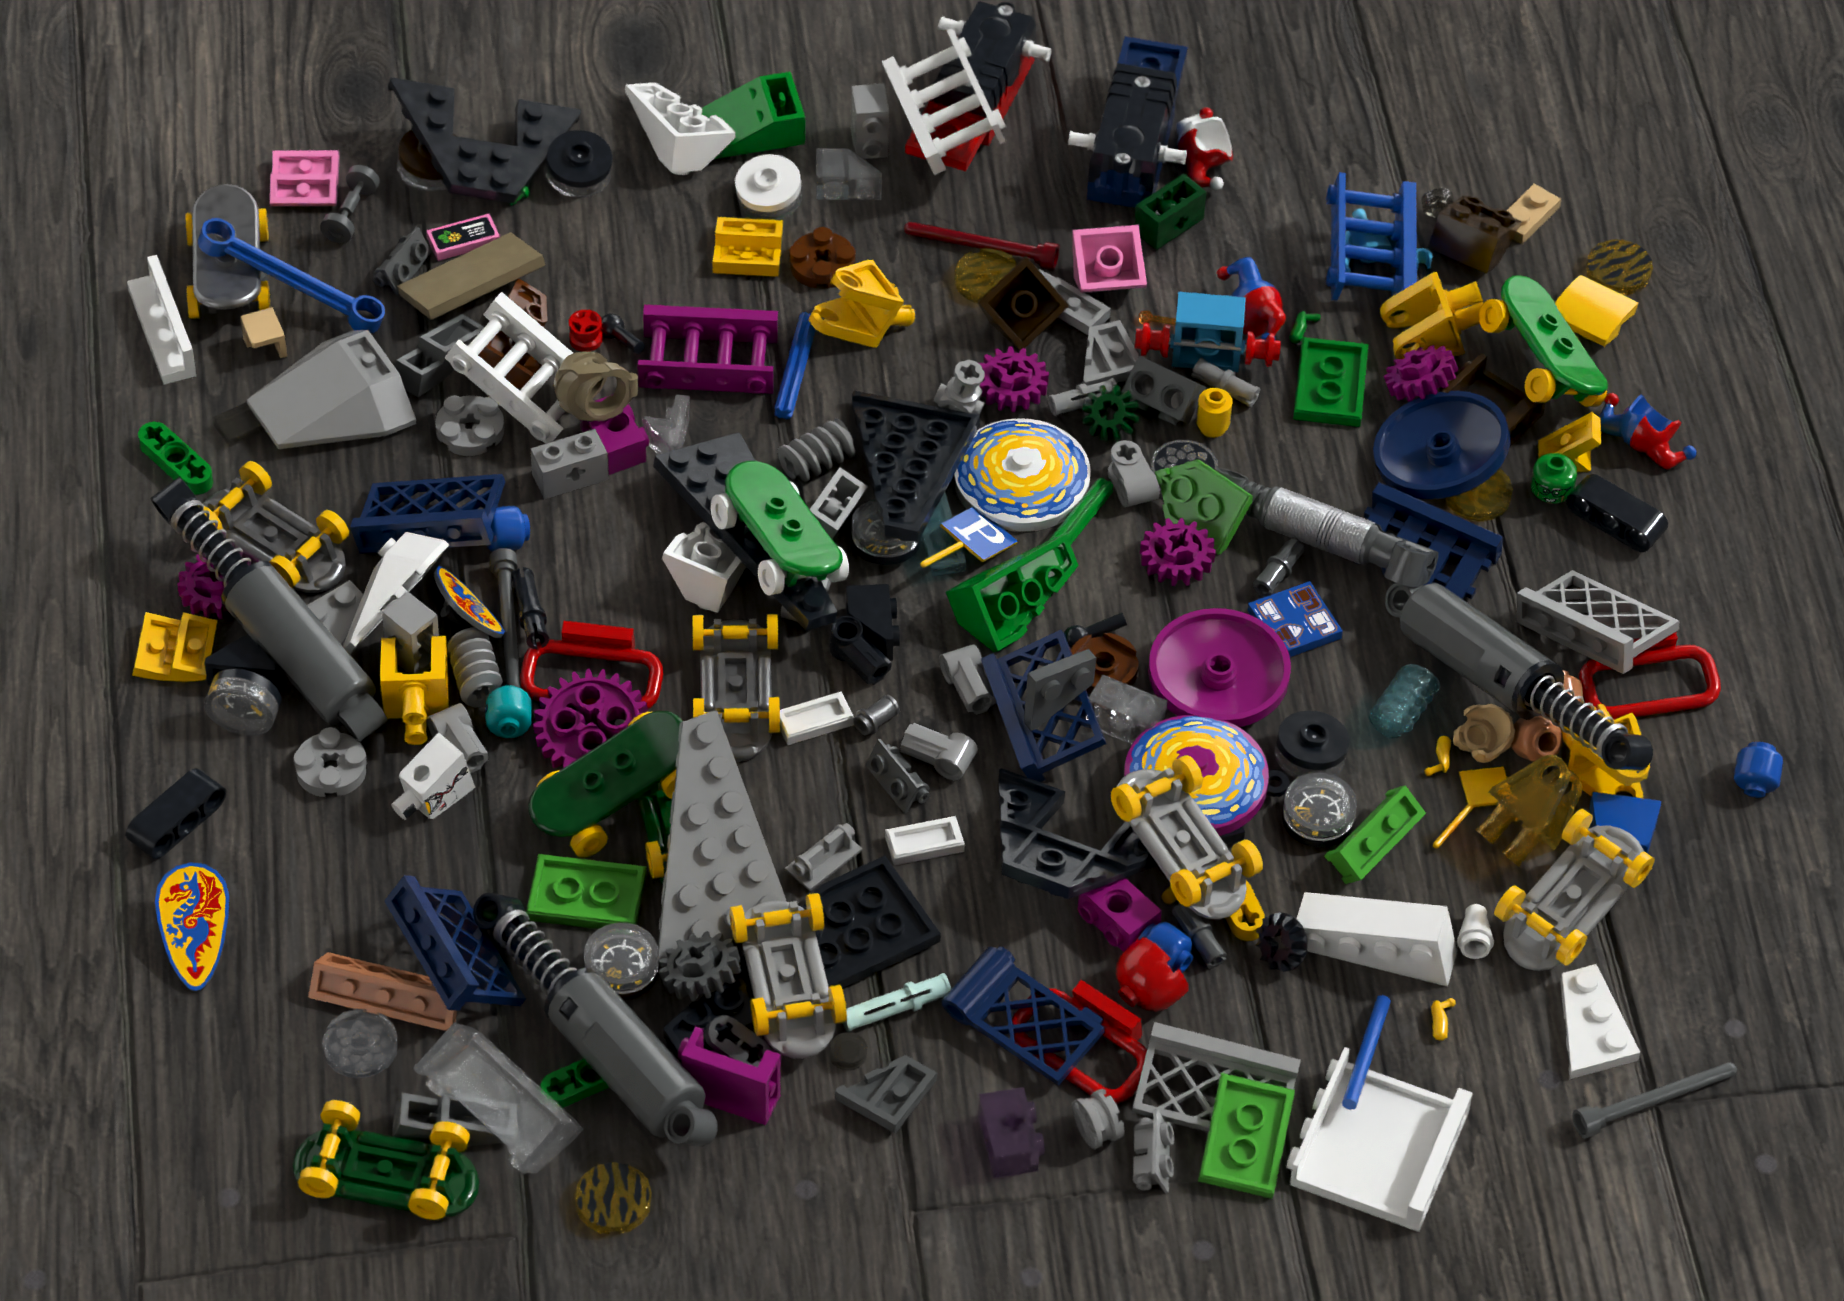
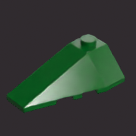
[946,534,1079,652]

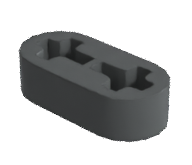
[705,1016,771,1067]

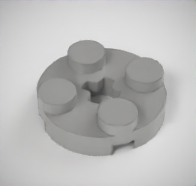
[435,395,504,456]
[294,727,367,797]

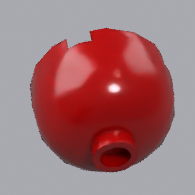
[1116,937,1189,1012]

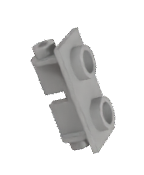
[785,823,862,891]
[1133,1109,1174,1193]

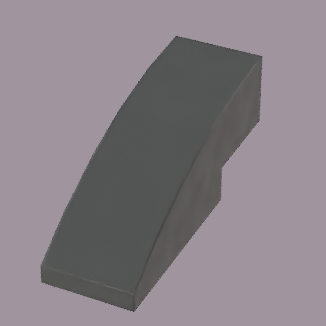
[395,314,484,397]
[392,1092,516,1146]

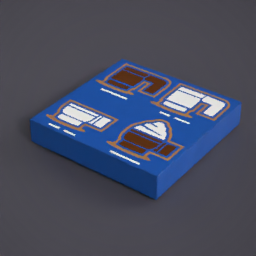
[1247,581,1343,657]

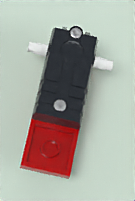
[905,1,1051,172]

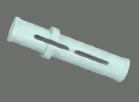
[843,973,951,1032]

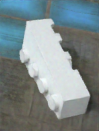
[1297,892,1457,987]

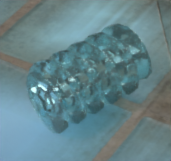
[1369,664,1440,739]

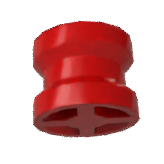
[569,309,603,352]

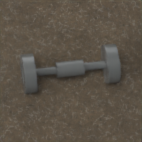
[320,165,380,243]

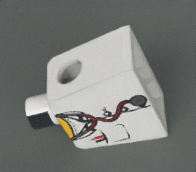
[391,733,475,820]

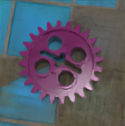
[533,669,648,769]

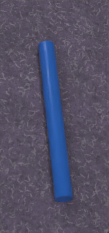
[1342,995,1391,1110]

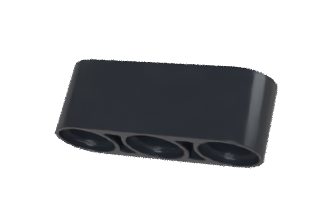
[1566,474,1668,552]
[126,768,227,859]

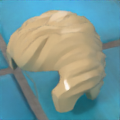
[1453,704,1515,763]

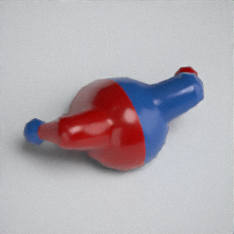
[1217,257,1286,340]
[1599,393,1697,469]

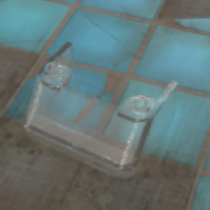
[413,1022,584,1174]

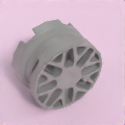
[1072,1089,1124,1149]

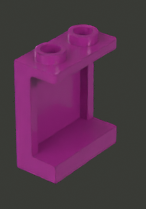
[677,1027,780,1125]

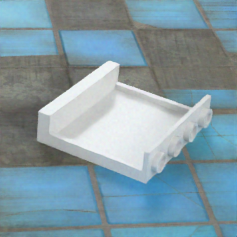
[1287,1047,1472,1232]

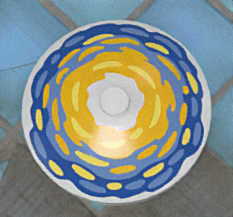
[953,418,1091,532]

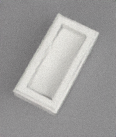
[780,692,854,745]
[885,816,965,866]

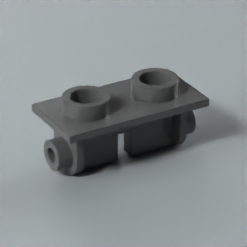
[373,227,432,295]
[865,739,930,814]

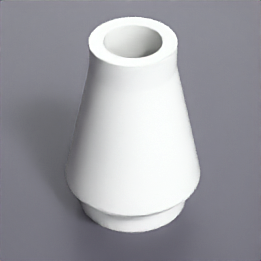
[1457,904,1494,959]

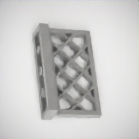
[1516,570,1680,674]
[1132,1022,1301,1132]

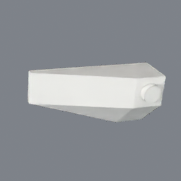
[625,83,735,175]
[343,532,449,655]

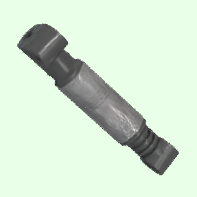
[1215,468,1439,587]

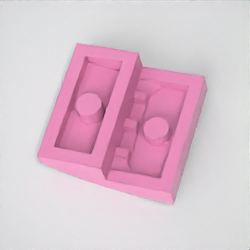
[270,150,339,206]

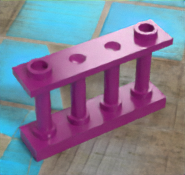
[638,304,778,394]

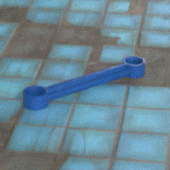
[198,218,385,334]

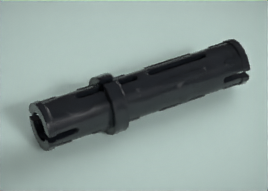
[512,567,549,649]

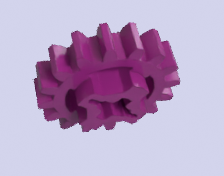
[1384,345,1458,401]
[978,347,1049,412]
[1140,518,1216,586]
[177,554,229,619]

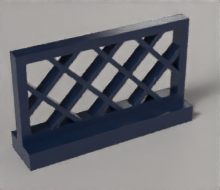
[350,474,505,554]
[981,629,1107,782]
[384,875,526,1011]

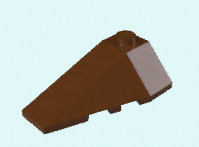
[478,278,547,389]

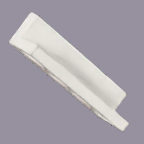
[127,255,196,384]

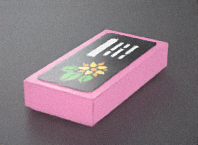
[427,214,500,261]

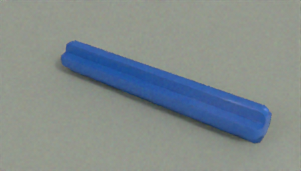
[774,312,816,419]

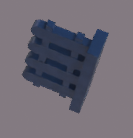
[1353,482,1503,600]

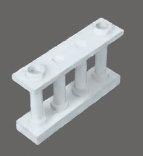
[882,28,1006,175]
[445,292,573,444]

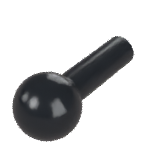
[601,313,645,354]
[1064,612,1127,649]

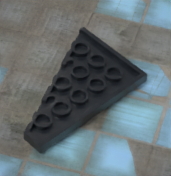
[852,391,980,543]

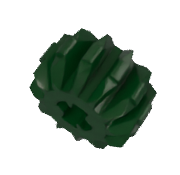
[1082,384,1139,442]

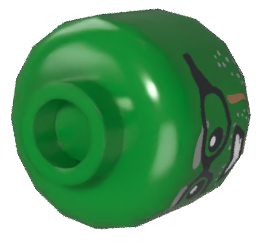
[1530,453,1577,504]

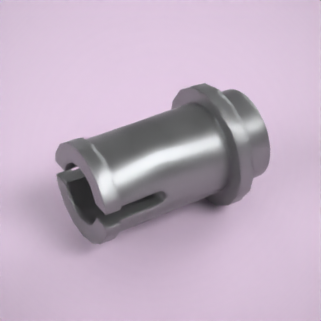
[853,695,900,735]

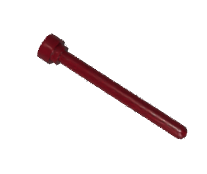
[904,222,1060,270]

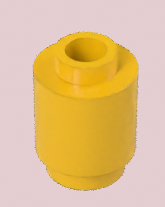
[1196,388,1232,438]

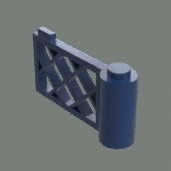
[941,946,1105,1086]

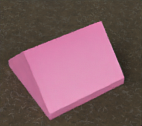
[1072,225,1147,293]

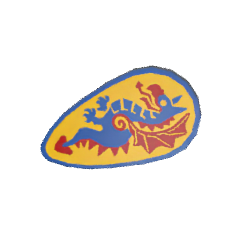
[434,566,505,638]
[155,862,230,992]

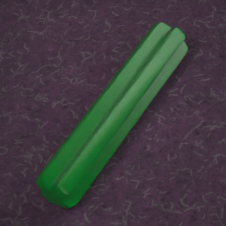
[1049,477,1113,544]

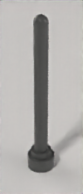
[489,548,521,688]
[1572,1062,1737,1139]

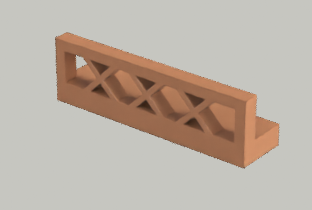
[308,952,457,1032]

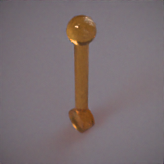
[1139,310,1176,325]

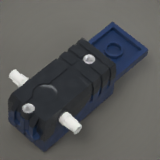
[1068,36,1188,208]

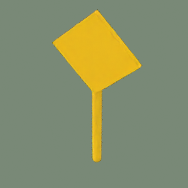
[1433,767,1514,849]

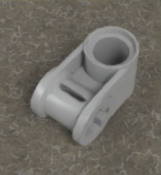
[1108,440,1160,508]

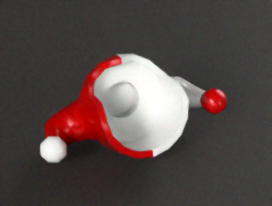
[1177,107,1233,190]

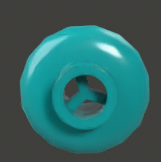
[485,685,532,738]

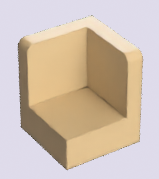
[240,307,287,358]

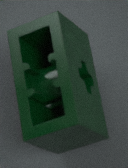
[1134,174,1206,250]

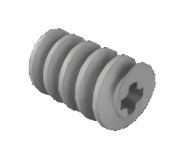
[778,418,855,482]
[447,627,503,708]

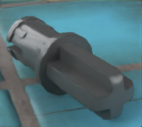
[1253,538,1305,597]
[1172,903,1228,969]

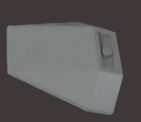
[247,330,416,449]

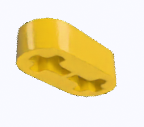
[1225,880,1265,941]

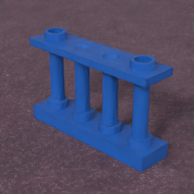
[1326,172,1417,301]

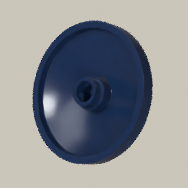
[1373,391,1510,499]

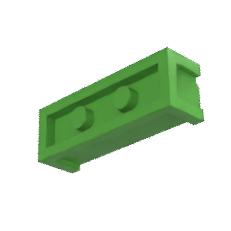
[1324,785,1426,884]

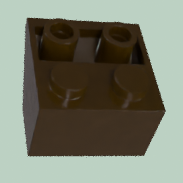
[1428,196,1521,273]

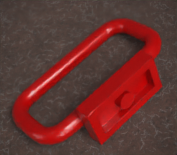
[520,620,663,710]
[1579,632,1721,720]
[1012,980,1147,1104]

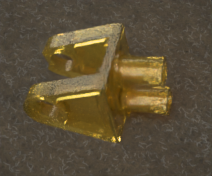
[1475,755,1583,867]

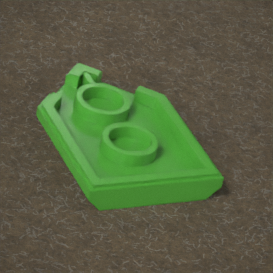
[1155,460,1253,555]

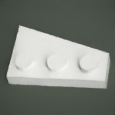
[1560,964,1640,1079]

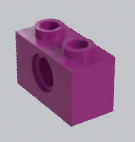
[580,394,649,475]
[1078,878,1162,952]

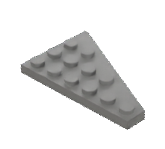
[656,710,787,966]

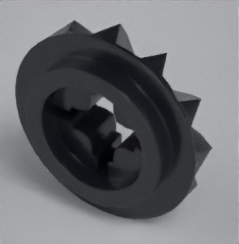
[1255,912,1308,972]

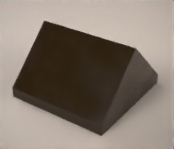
[977,256,1070,350]

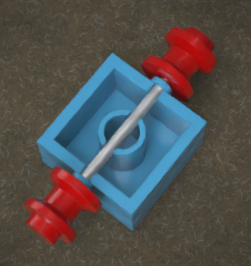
[1135,292,1281,372]

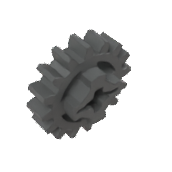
[659,931,741,1001]

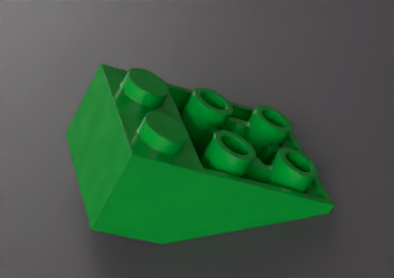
[702,71,805,159]

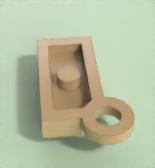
[1507,184,1561,244]

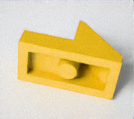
[1538,412,1601,472]

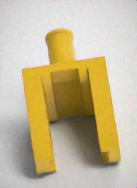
[809,260,915,347]
[1380,272,1483,359]
[380,636,449,745]
[1559,704,1650,798]

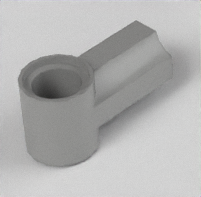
[939,644,996,715]
[427,703,488,773]
[901,723,978,781]

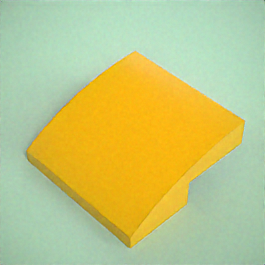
[712,217,783,277]
[1555,275,1638,347]
[132,612,218,682]

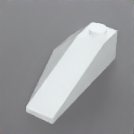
[662,522,746,613]

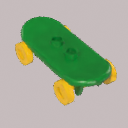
[1479,275,1608,407]

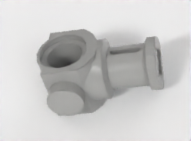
[933,360,985,415]

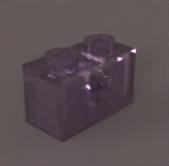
[978,1087,1045,1178]

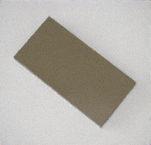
[397,232,545,320]

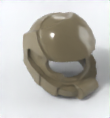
[554,351,638,421]

